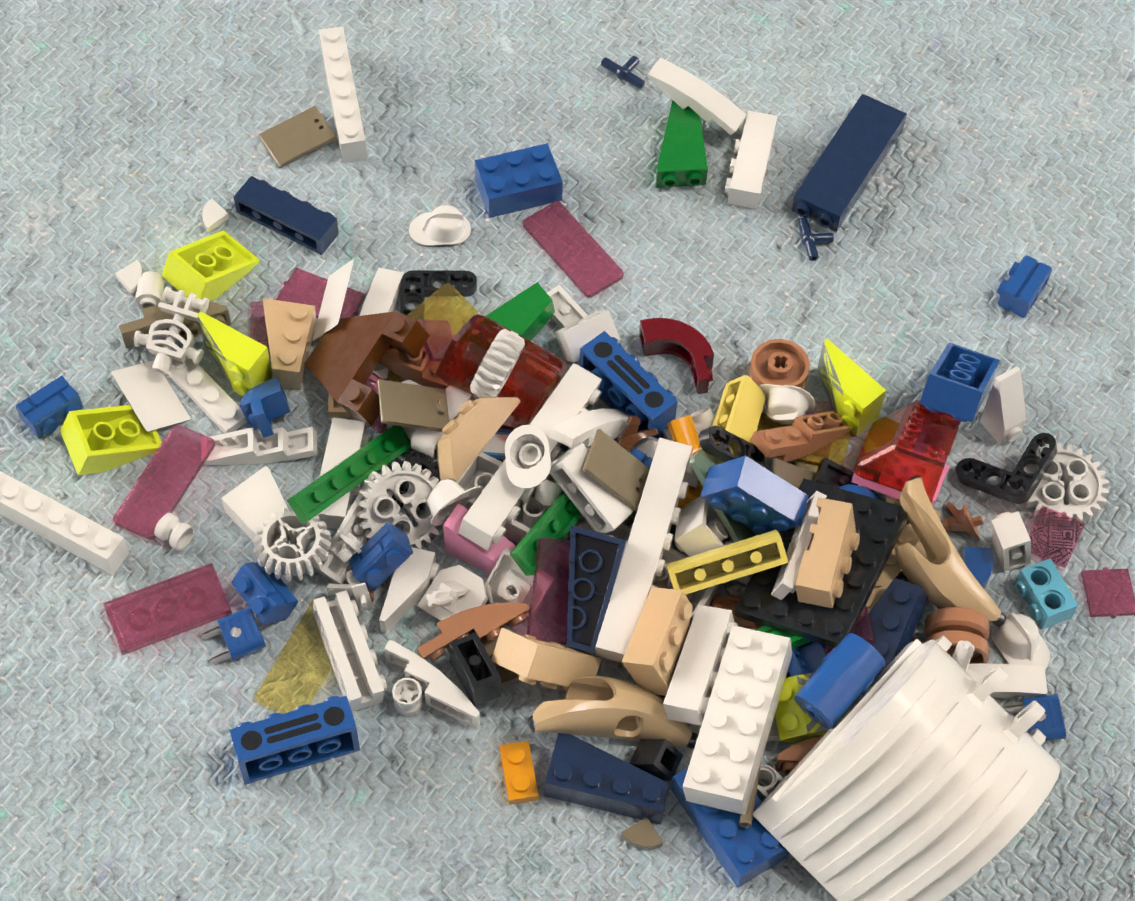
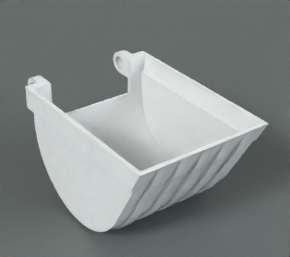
[752,635,1060,901]

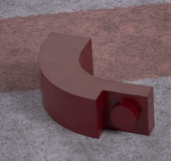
[639,318,714,394]

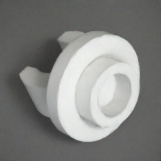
[331,532,361,562]

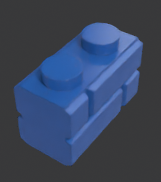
[997,255,1052,318]
[15,376,83,438]
[349,522,413,591]
[232,561,298,625]

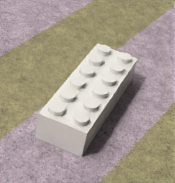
[683,626,792,815]

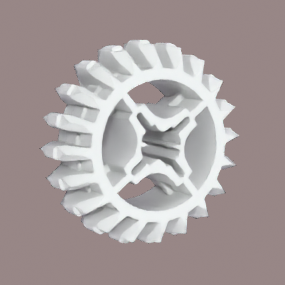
[470,329,525,398]
[253,507,331,582]

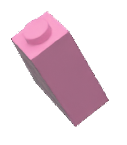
[443,504,516,575]

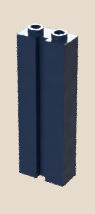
[792,94,907,232]

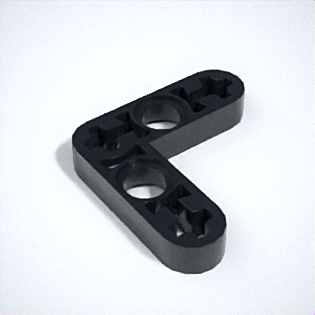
[400,270,477,328]
[699,426,765,468]
[956,433,1057,504]

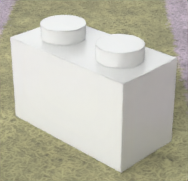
[554,310,621,364]
[991,511,1031,572]

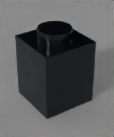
[629,739,683,781]

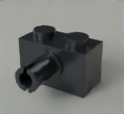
[449,632,505,707]

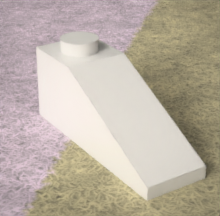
[980,366,1026,445]
[379,547,440,634]

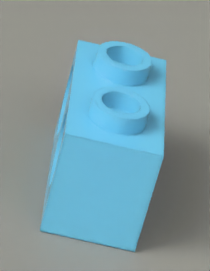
[1015,558,1078,629]

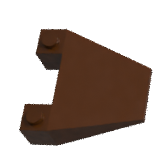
[305,311,430,426]

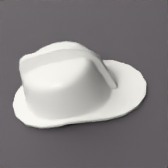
[409,205,471,246]
[759,384,815,425]
[505,425,551,489]
[427,479,483,526]
[991,612,1050,669]

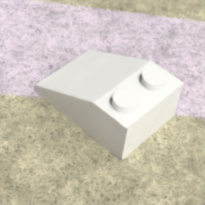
[674,497,753,585]

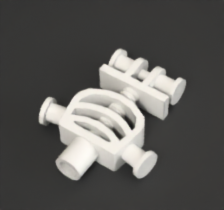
[134,286,209,374]

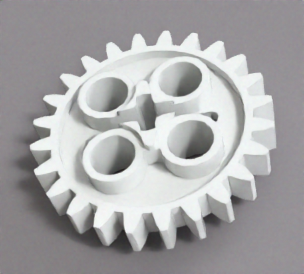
[1019,443,1109,526]
[356,461,444,549]

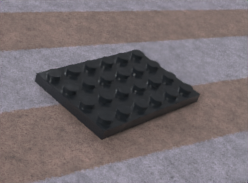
[734,478,908,648]

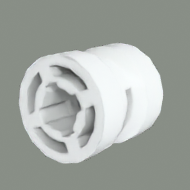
[154,513,195,551]
[392,678,423,716]

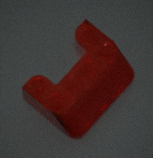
[435,315,568,426]
[853,400,961,502]

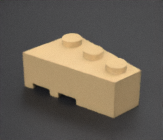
[262,298,316,390]
[795,497,860,608]
[622,587,693,696]
[491,628,602,691]

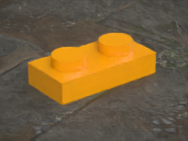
[499,741,539,805]

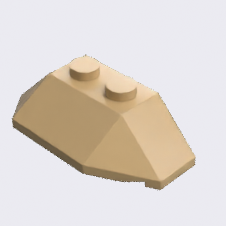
[437,397,521,482]

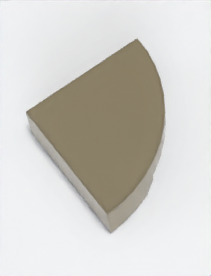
[621,818,663,850]

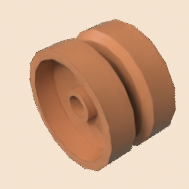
[748,339,810,390]
[925,607,990,664]

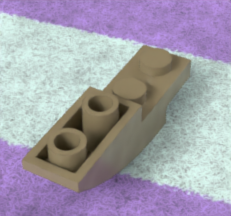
[119,303,231,348]

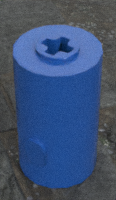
[794,633,886,729]

